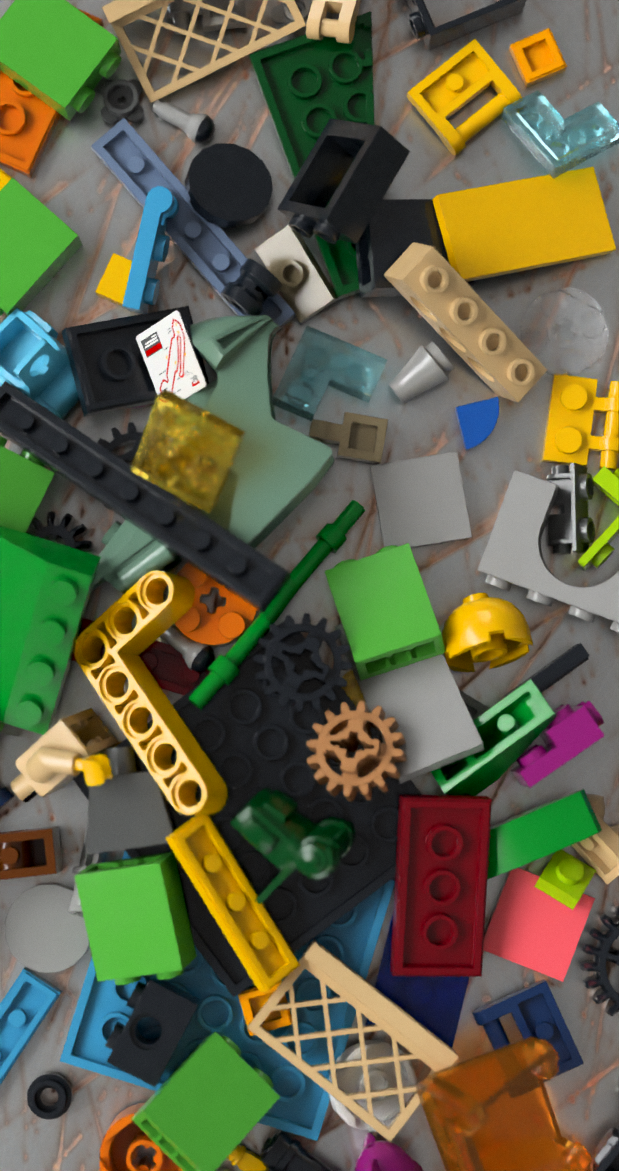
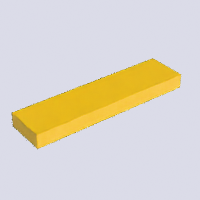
[165,814,300,992]

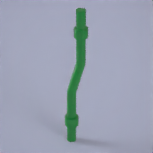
[188,500,365,710]

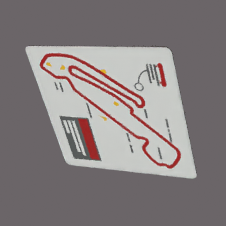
[136,310,207,410]

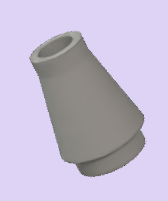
[388,341,455,404]

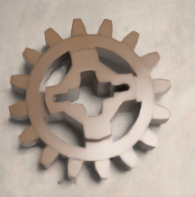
[306,701,407,802]

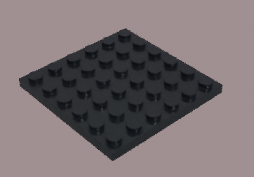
[73,621,422,998]

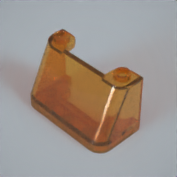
[416,1037,592,1171]

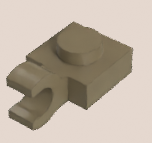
[309,412,388,464]

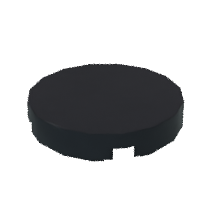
[185,143,273,228]

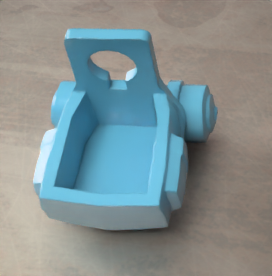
[0,308,79,420]

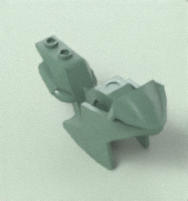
[91,315,335,594]

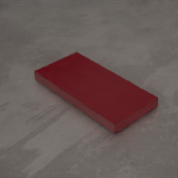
[390,794,492,977]

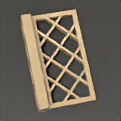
[102,0,306,103]
[247,939,459,1142]

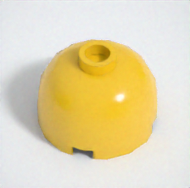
[442,593,533,672]

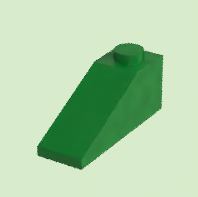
[430,679,557,796]

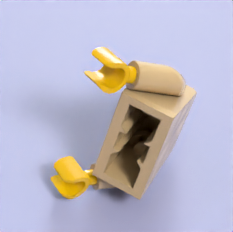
[11,708,122,802]

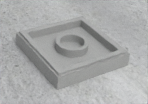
[370,451,472,549]

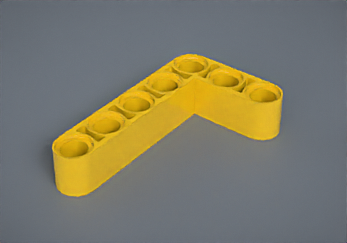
[74,571,228,815]

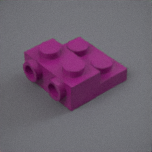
[511,701,605,788]

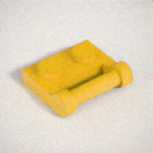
[407,39,523,156]

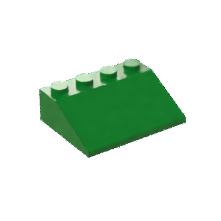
[0,525,101,735]

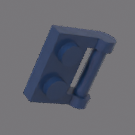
[472,979,584,1096]

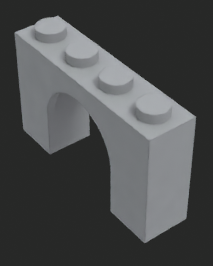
[477,470,619,632]

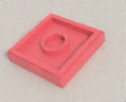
[483,868,595,982]

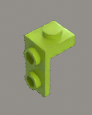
[578,466,619,571]

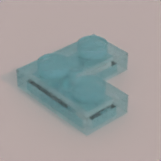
[501,90,619,179]
[272,325,387,421]

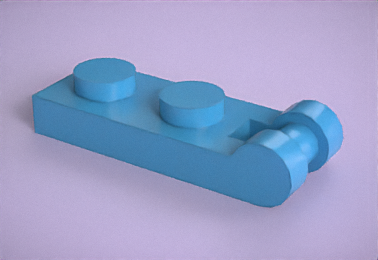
[122,186,179,314]

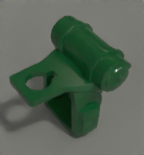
[231,787,355,904]

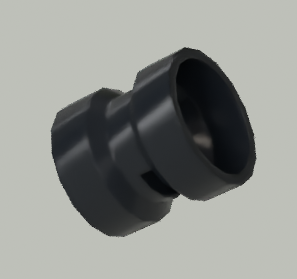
[221,258,282,316]

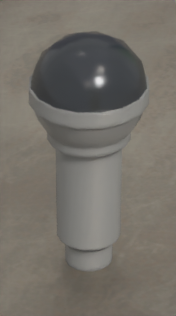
[152,100,215,144]
[161,625,215,672]

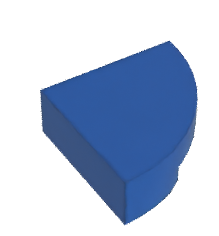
[455,397,499,451]

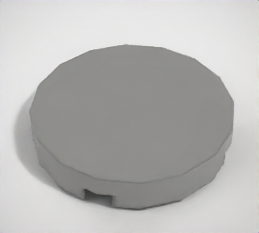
[5,883,90,973]

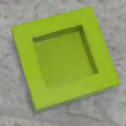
[535,849,597,910]

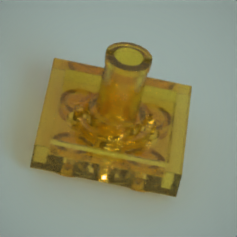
[130,389,246,513]

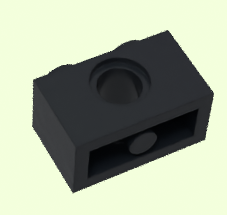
[105,975,200,1087]

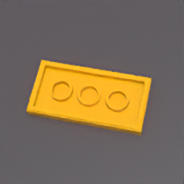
[432,166,616,282]

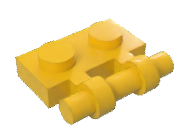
[542,374,619,471]

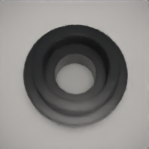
[27,1073,72,1120]

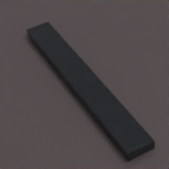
[0,381,291,613]

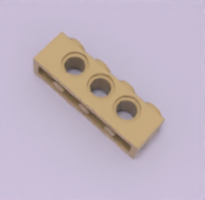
[383,242,547,402]

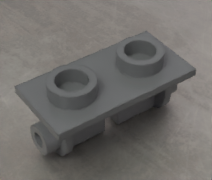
[547,463,595,555]

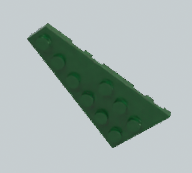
[249,11,375,300]

